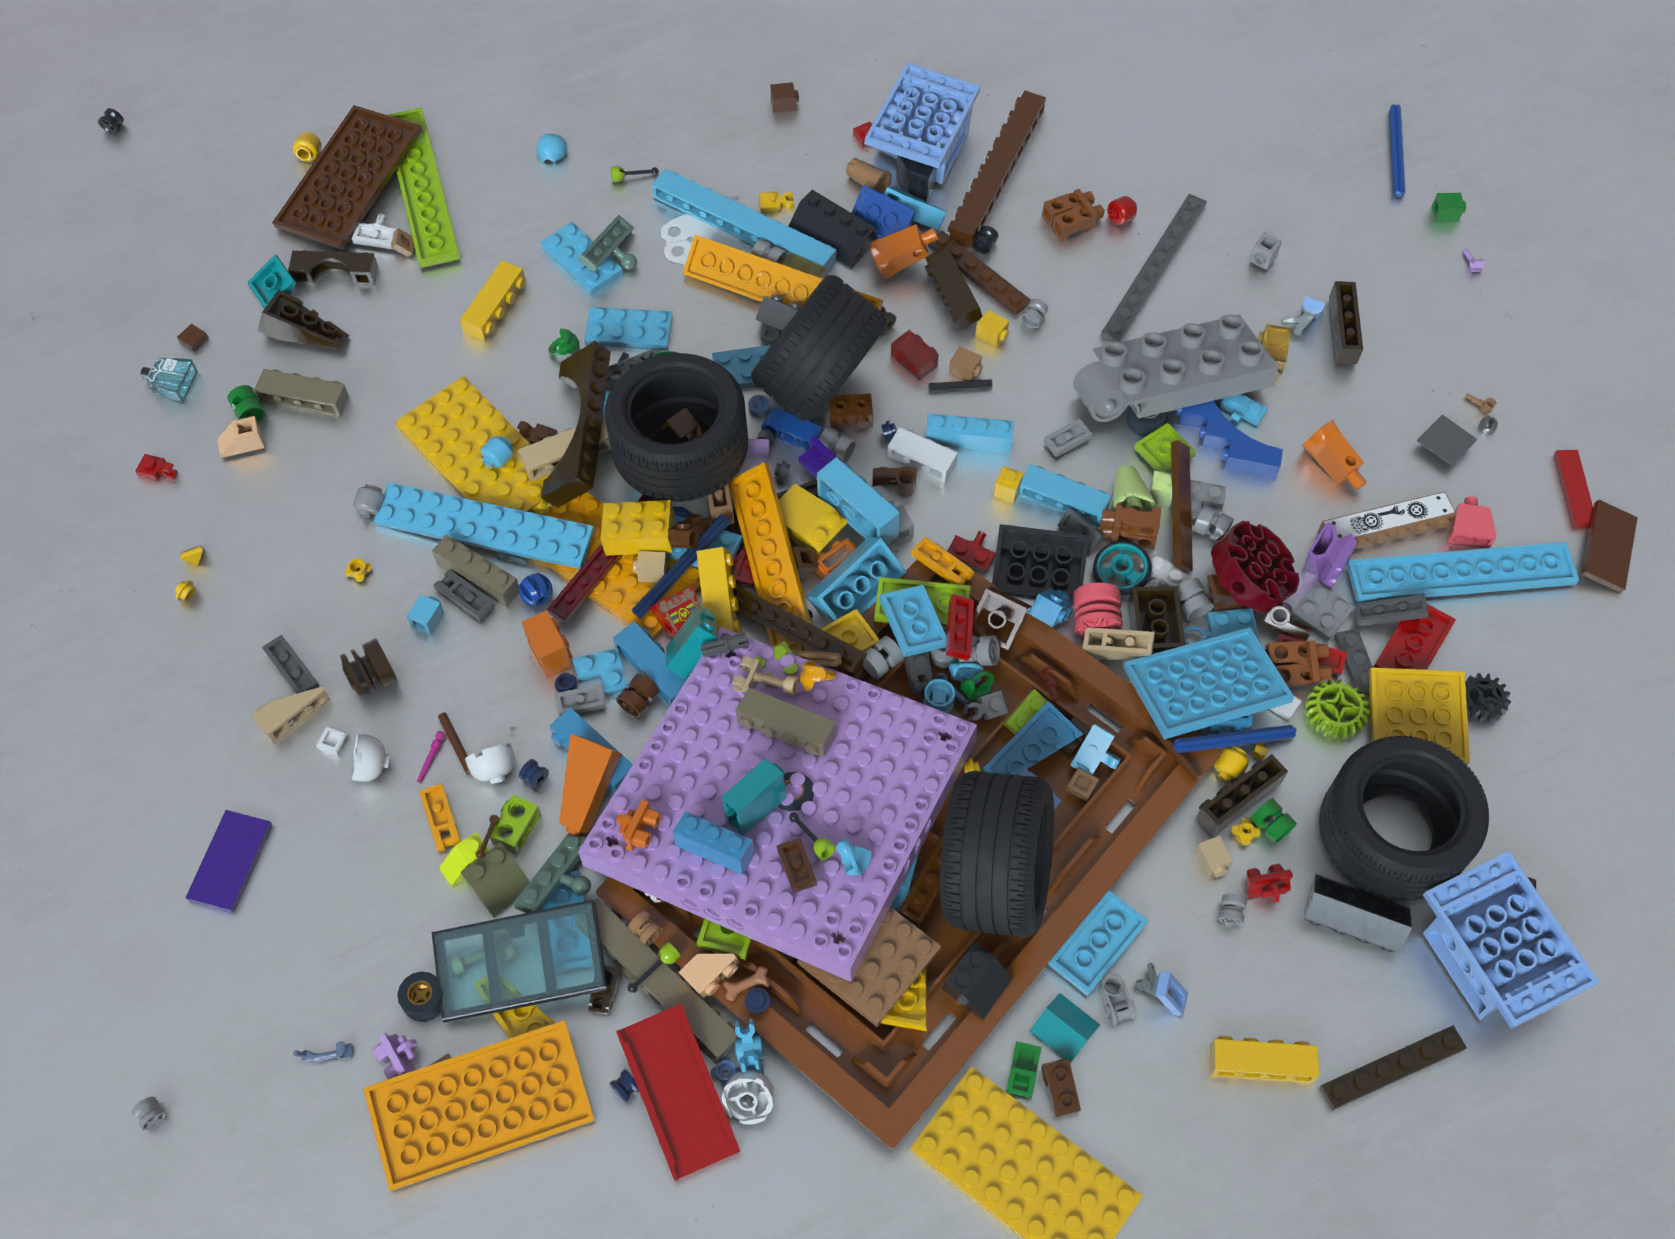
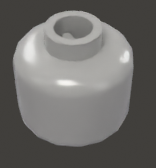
[353,484,385,518]

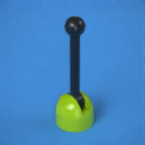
[611,166,659,183]
[789,812,836,860]
[628,942,681,993]

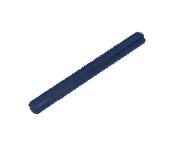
[632,514,730,619]

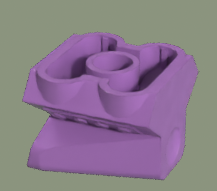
[1304,523,1357,588]

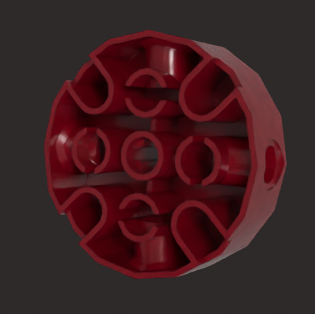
[1211,521,1300,612]

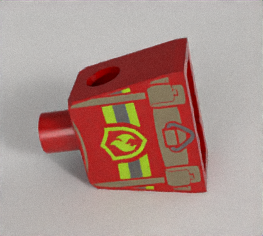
[649,586,700,638]

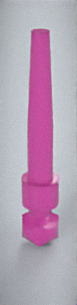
[417,731,446,783]

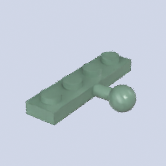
[578,215,637,272]
[513,833,591,913]

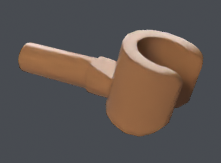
[1465,393,1497,414]

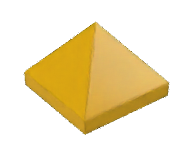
[180,545,204,566]

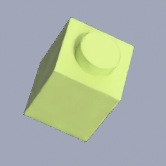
[1149,471,1172,506]

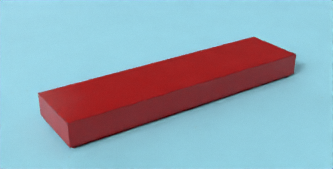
[1554,450,1593,528]

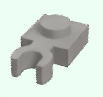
[964,691,1008,721]

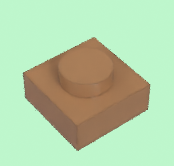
[391,228,414,257]
[1066,768,1099,802]

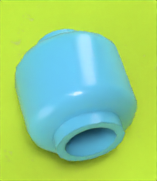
[480,436,513,468]

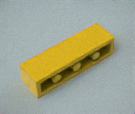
[460,260,526,341]
[697,547,741,633]
[1210,1036,1319,1083]

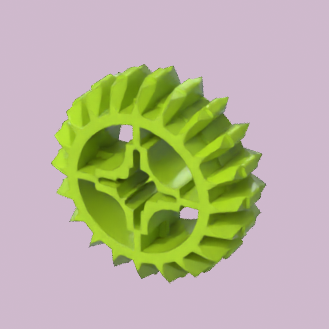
[1305,679,1370,740]

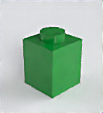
[1431,193,1466,222]

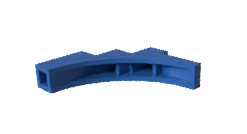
[1176,401,1283,479]

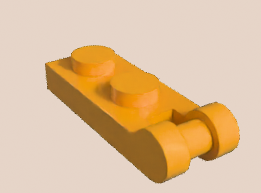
[910,536,974,585]
[419,783,461,852]

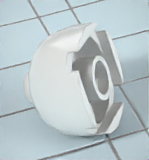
[350,734,389,782]
[465,743,515,785]
[722,1070,775,1124]

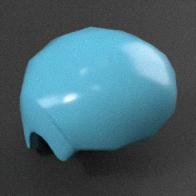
[536,133,567,163]

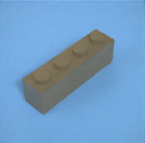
[254,369,349,417]
[432,535,519,608]
[735,687,837,757]

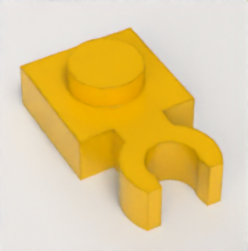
[759,191,794,213]

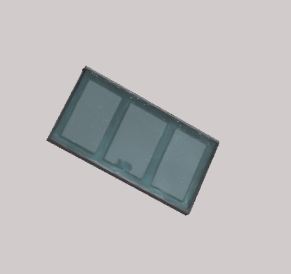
[431,900,608,1023]

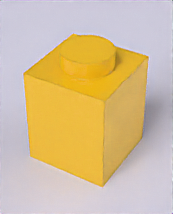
[975,310,1010,347]
[993,466,1024,504]

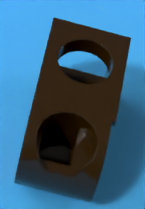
[588,966,623,1016]

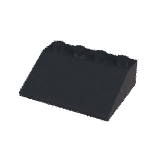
[992,524,1089,600]

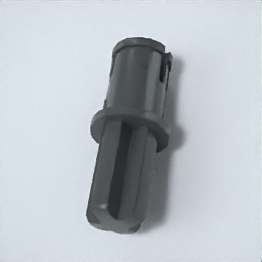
[700,632,749,657]

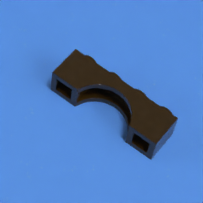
[288,250,378,286]

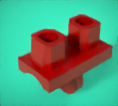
[1246,863,1293,903]

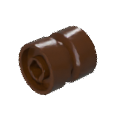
[616,673,660,718]

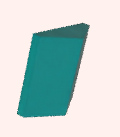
[247,255,296,308]
[1029,993,1100,1063]

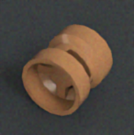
[628,910,663,946]

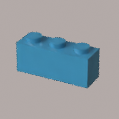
[673,811,755,875]

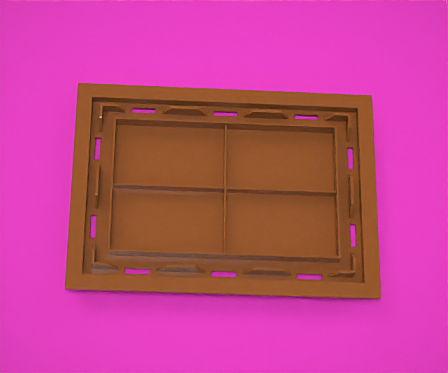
[596,543,1222,1149]

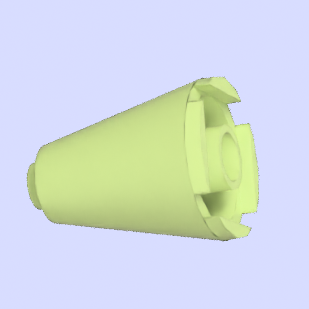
[1111,466,1156,512]

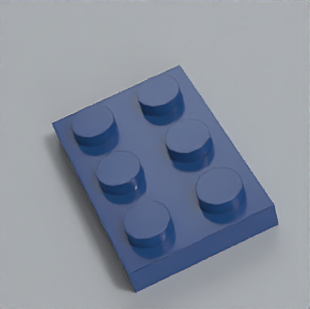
[851,185,917,239]

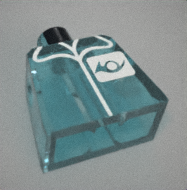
[140,357,198,404]

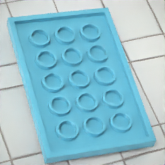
[1123,627,1294,739]

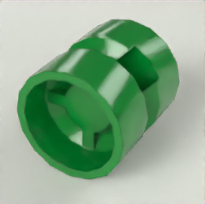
[227,385,266,423]
[1250,798,1297,844]

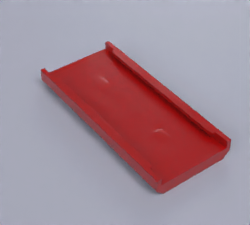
[616,1003,740,1181]

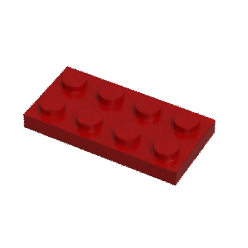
[1373,604,1456,670]

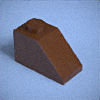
[1207,574,1242,612]

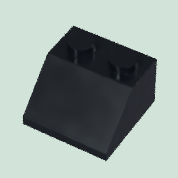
[896,155,936,202]
[942,942,1012,1020]

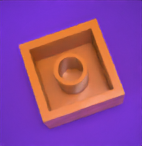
[521,610,573,679]

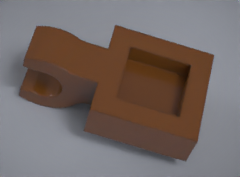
[517,421,558,444]

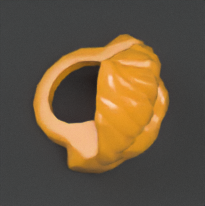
[800,660,837,692]

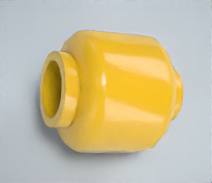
[293,132,322,162]
[1213,746,1249,782]

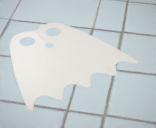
[661,195,752,265]

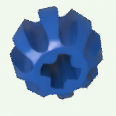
[519,573,553,607]

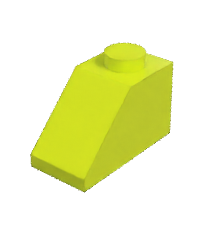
[439,832,489,888]

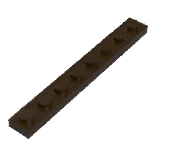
[733,585,867,675]

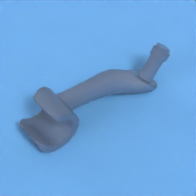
[936,673,971,716]
[293,1041,352,1062]

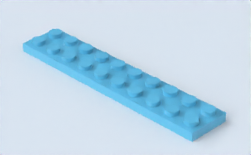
[374,482,595,569]
[1346,542,1579,603]

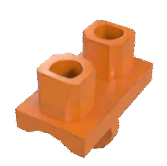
[616,799,662,851]

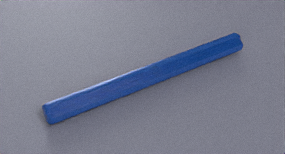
[1389,104,1406,198]
[1173,725,1297,753]

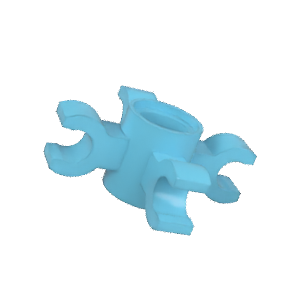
[735,1019,764,1074]

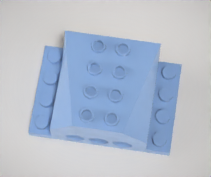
[864,62,981,185]
[1423,851,1600,1029]

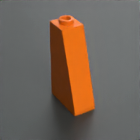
[559,734,622,836]

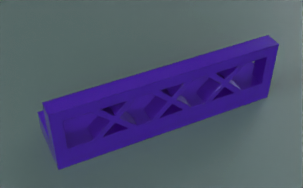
[798,436,858,479]

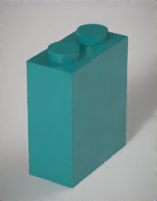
[666,606,717,679]
[722,758,786,836]

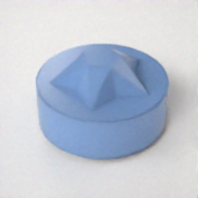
[748,395,770,417]

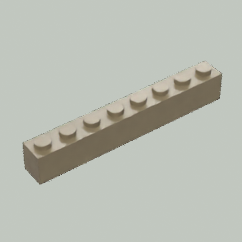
[576,898,739,1065]

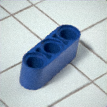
[761,408,824,451]

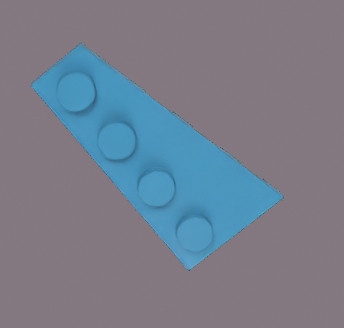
[982,701,1083,775]

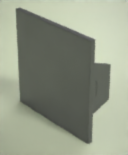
[1417,414,1478,466]

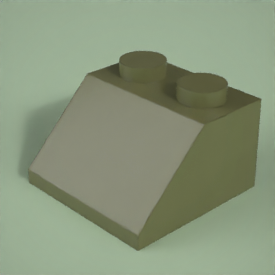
[460,842,530,918]

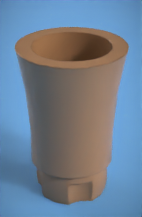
[846,158,892,194]

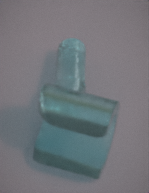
[497,551,527,567]

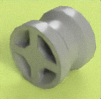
[132,1097,166,1130]

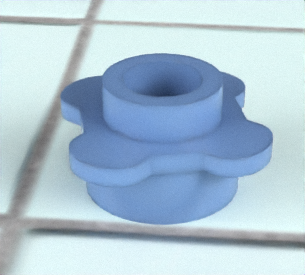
[710,1057,741,1088]

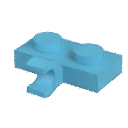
[1219,394,1268,428]
[1071,723,1121,775]

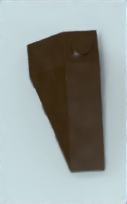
[258,290,349,350]

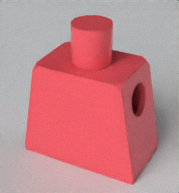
[1447,496,1496,549]

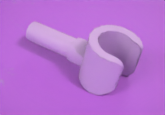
[1463,249,1485,272]

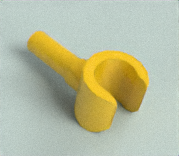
[1252,742,1269,760]

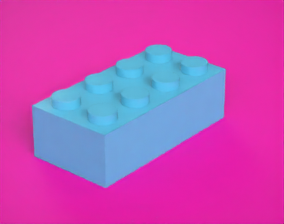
[817,457,900,545]
[806,537,906,624]

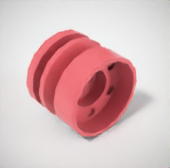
[1073,583,1123,637]

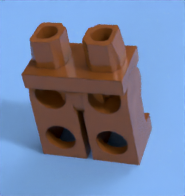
[1041,189,1105,242]
[1099,505,1161,549]
[1265,640,1332,687]

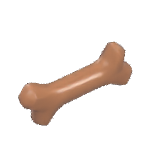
[723,966,770,1001]

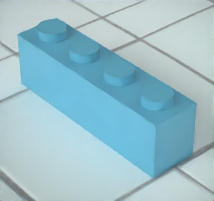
[926,414,1014,453]
[1018,464,1112,527]

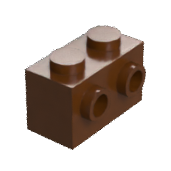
[828,393,873,430]

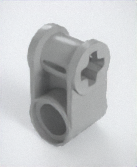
[1099,973,1137,1026]

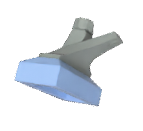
[1281,296,1326,337]
[1135,962,1188,1016]

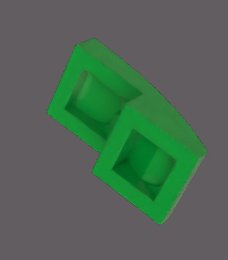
[1006,1041,1041,1098]

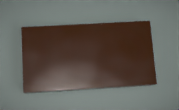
[1581,500,1638,593]

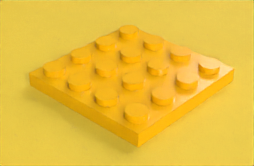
[1369,668,1470,764]

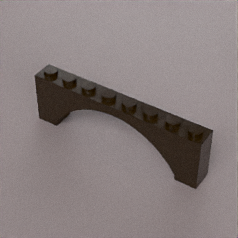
[541,341,611,508]

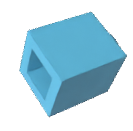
[407,594,444,635]

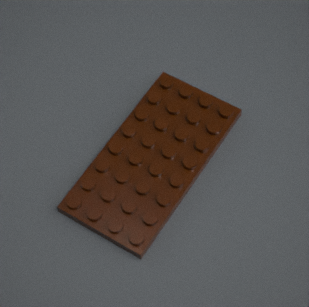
[272,105,422,250]

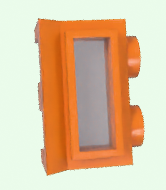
[814,538,857,580]

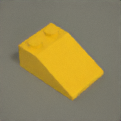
[779,484,848,556]

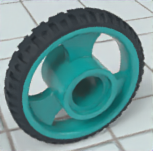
[1093,541,1152,596]

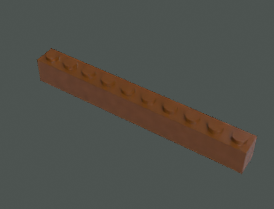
[948,90,1046,249]

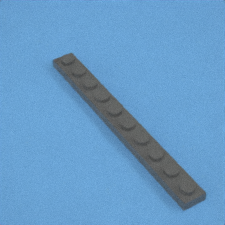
[1100,194,1207,342]

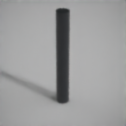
[928,379,992,392]

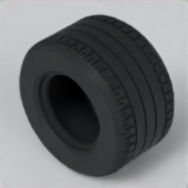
[751,275,886,421]
[605,353,749,502]
[1319,736,1489,902]
[940,771,1054,937]

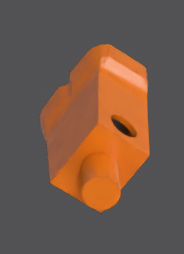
[870,224,939,280]
[1302,420,1367,491]

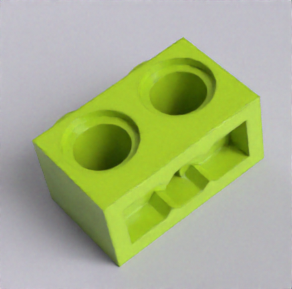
[490,794,541,855]

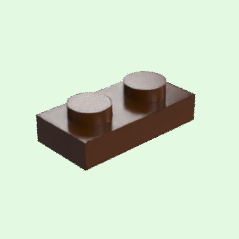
[776,838,817,893]

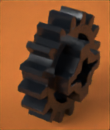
[1465,673,1511,723]

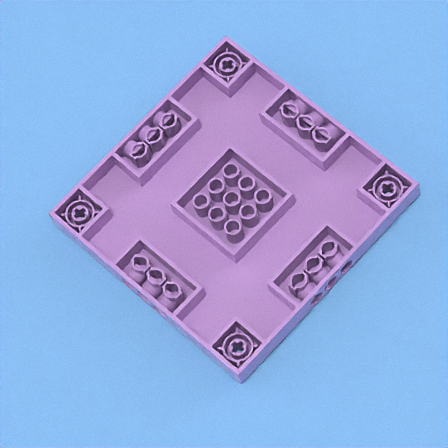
[578,627,977,982]

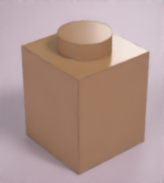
[949,346,983,381]

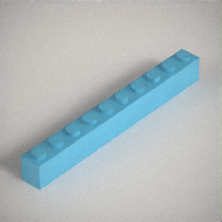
[652,169,836,279]

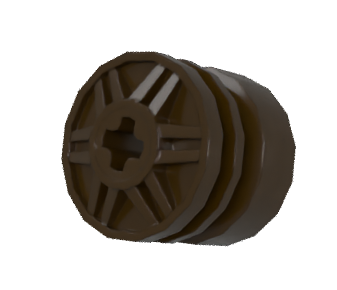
[340,638,398,699]

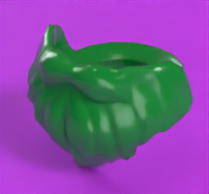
[548,329,580,356]
[960,671,995,702]

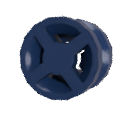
[519,759,549,789]
[609,1069,639,1103]

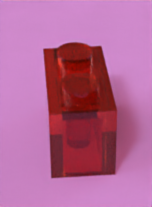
[891,329,939,381]

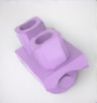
[372,1033,418,1079]

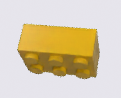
[600,500,675,556]

